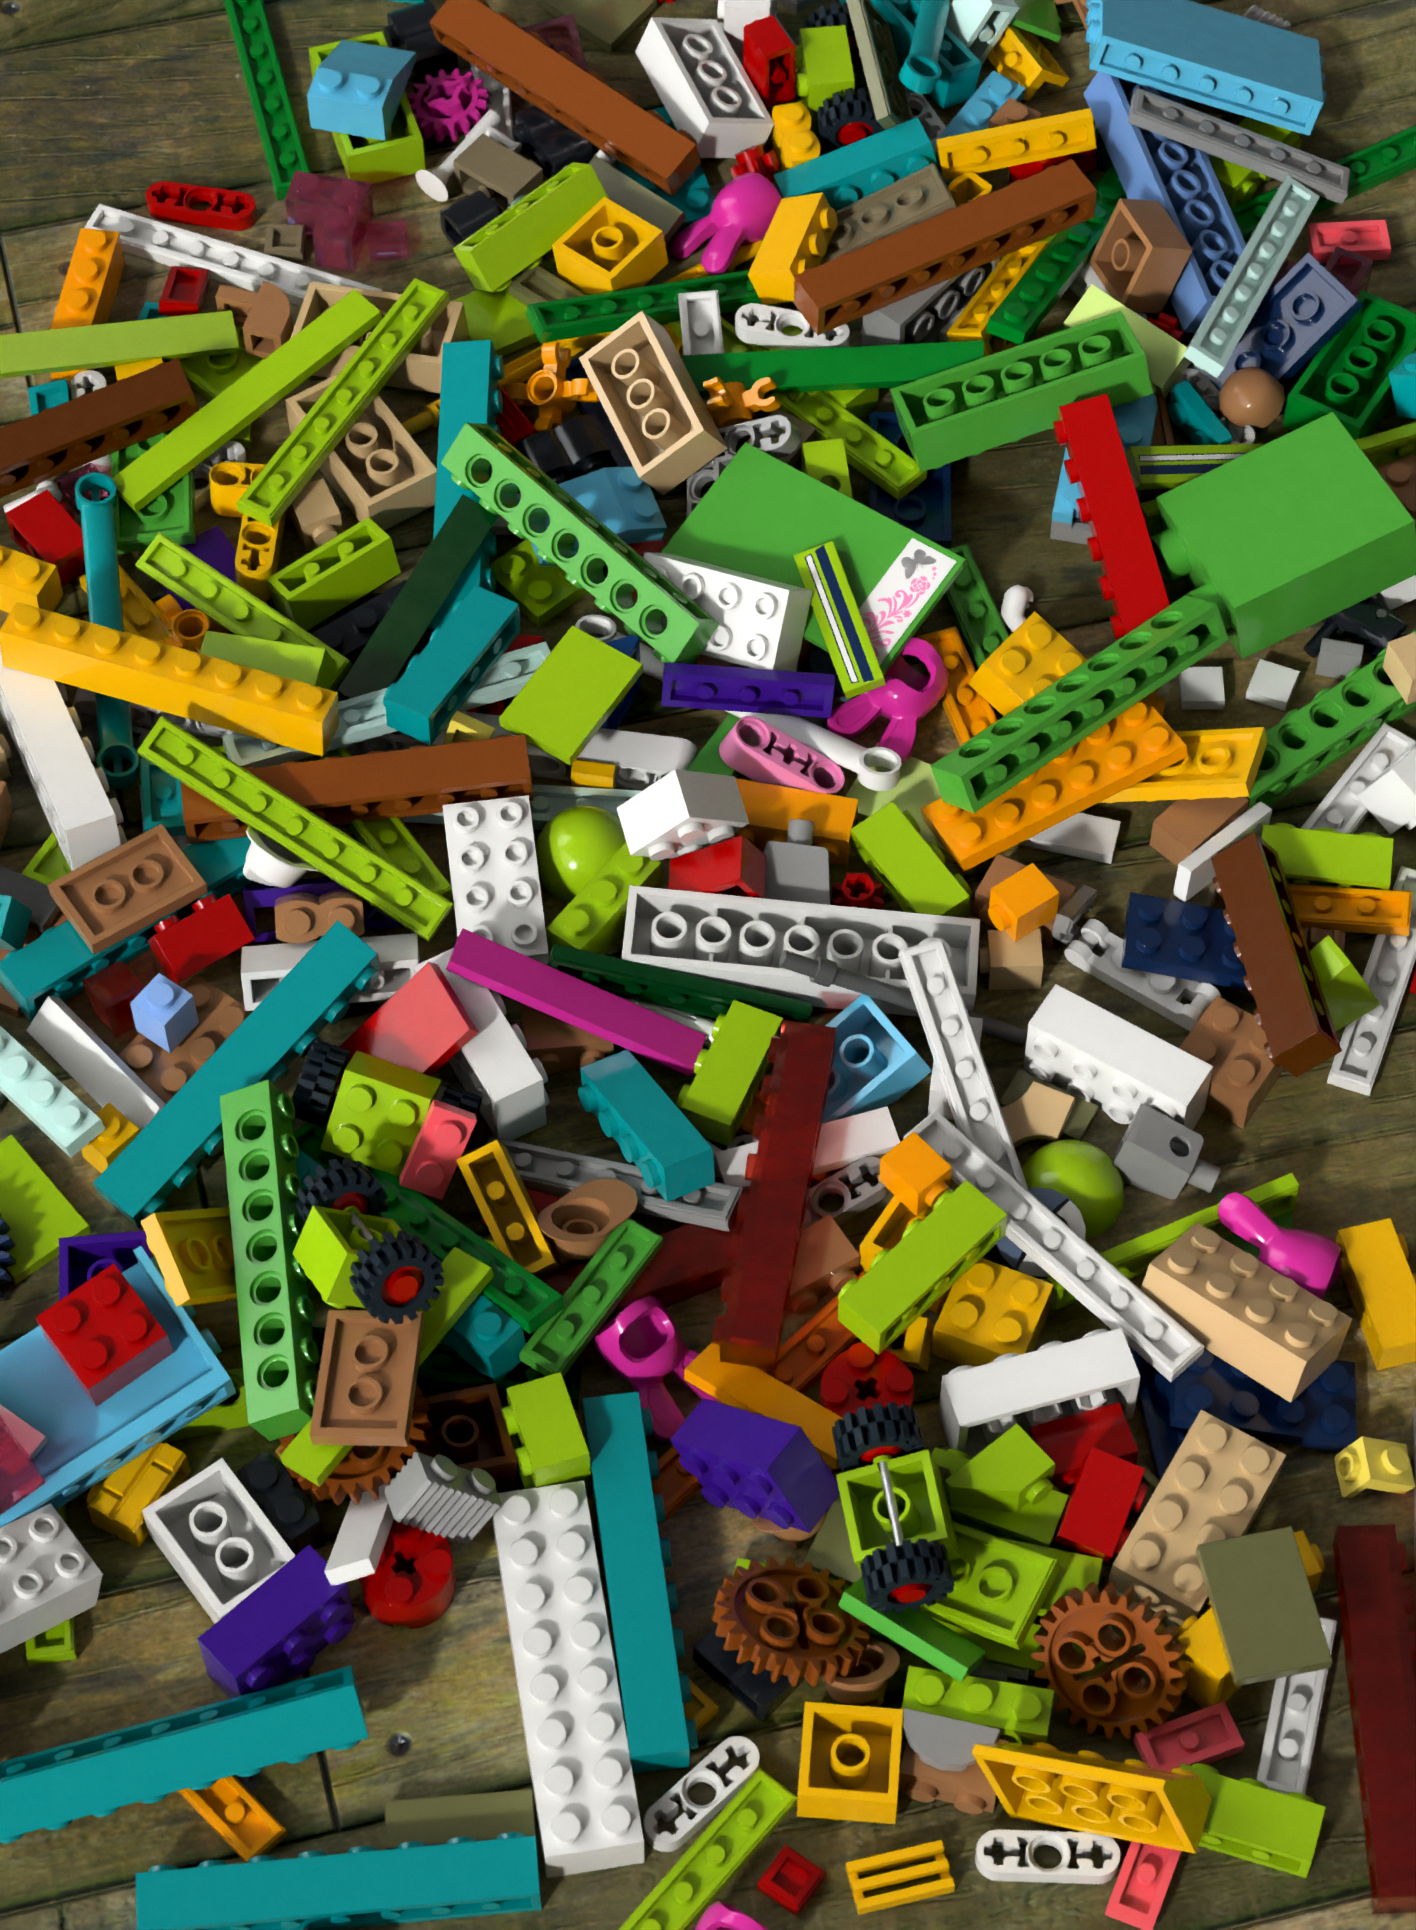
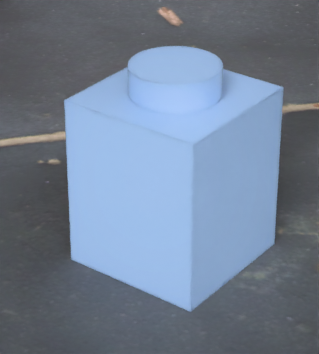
[130,973,199,1053]

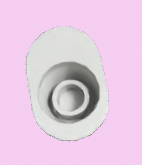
[243,826,320,888]

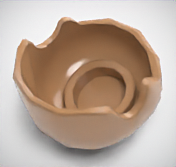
[1219,367,1285,428]

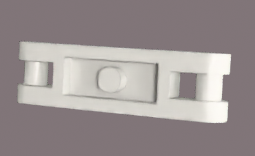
[1064,919,1222,1031]

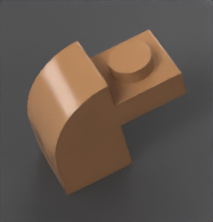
[215,281,293,358]

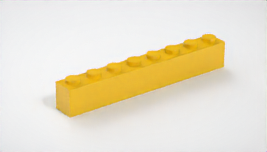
[0,602,339,757]

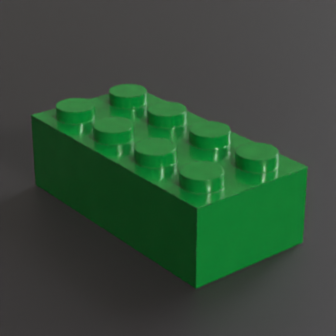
[1283,290,1416,440]

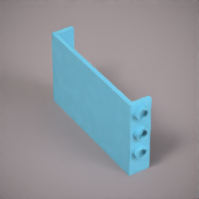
[1085,0,1327,136]
[0,1246,236,1528]

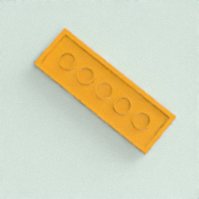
[920,697,1188,872]

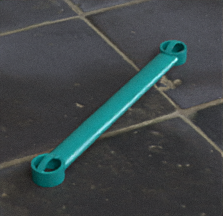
[899,0,951,94]
[75,472,140,789]

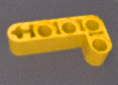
[209,462,287,603]

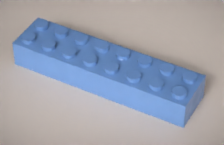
[1083,72,1267,333]

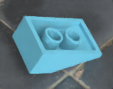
[307,40,417,141]
[517,466,667,566]
[763,994,932,1129]

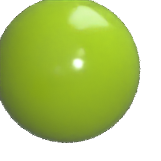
[535,805,626,904]
[1022,1139,1124,1240]

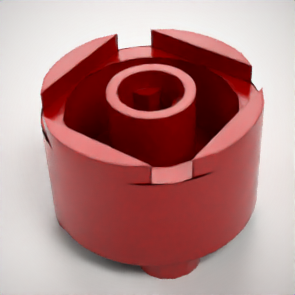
[819,1343,914,1418]
[359,1519,456,1629]

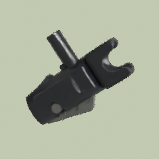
[1304,595,1408,658]

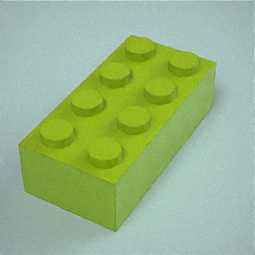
[308,31,426,189]

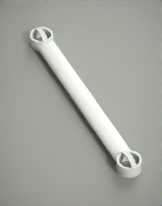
[575,614,902,791]

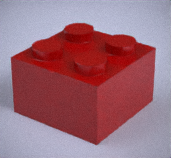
[35,1263,174,1407]

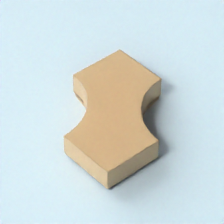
[1001,1081,1076,1148]

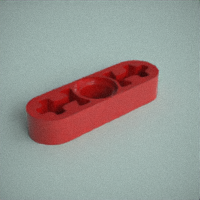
[146,181,257,231]

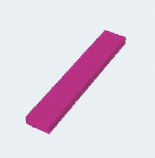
[445,928,707,1077]

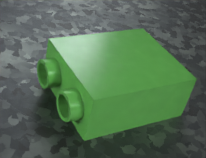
[1150,412,1416,659]

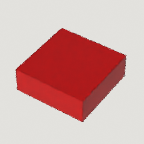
[757,1844,826,1917]

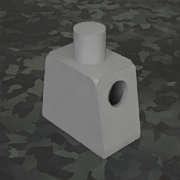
[763,819,832,905]
[1113,1103,1221,1200]

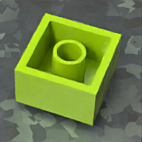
[501,1372,592,1495]

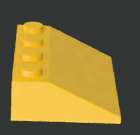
[972,1742,1212,1854]

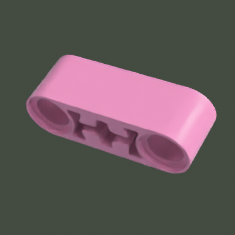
[719,716,845,795]

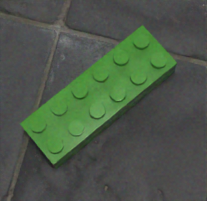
[890,311,1153,472]

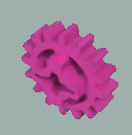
[407,68,490,143]

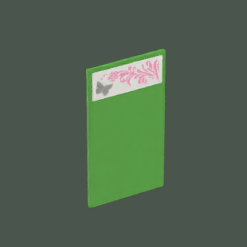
[661,442,967,676]

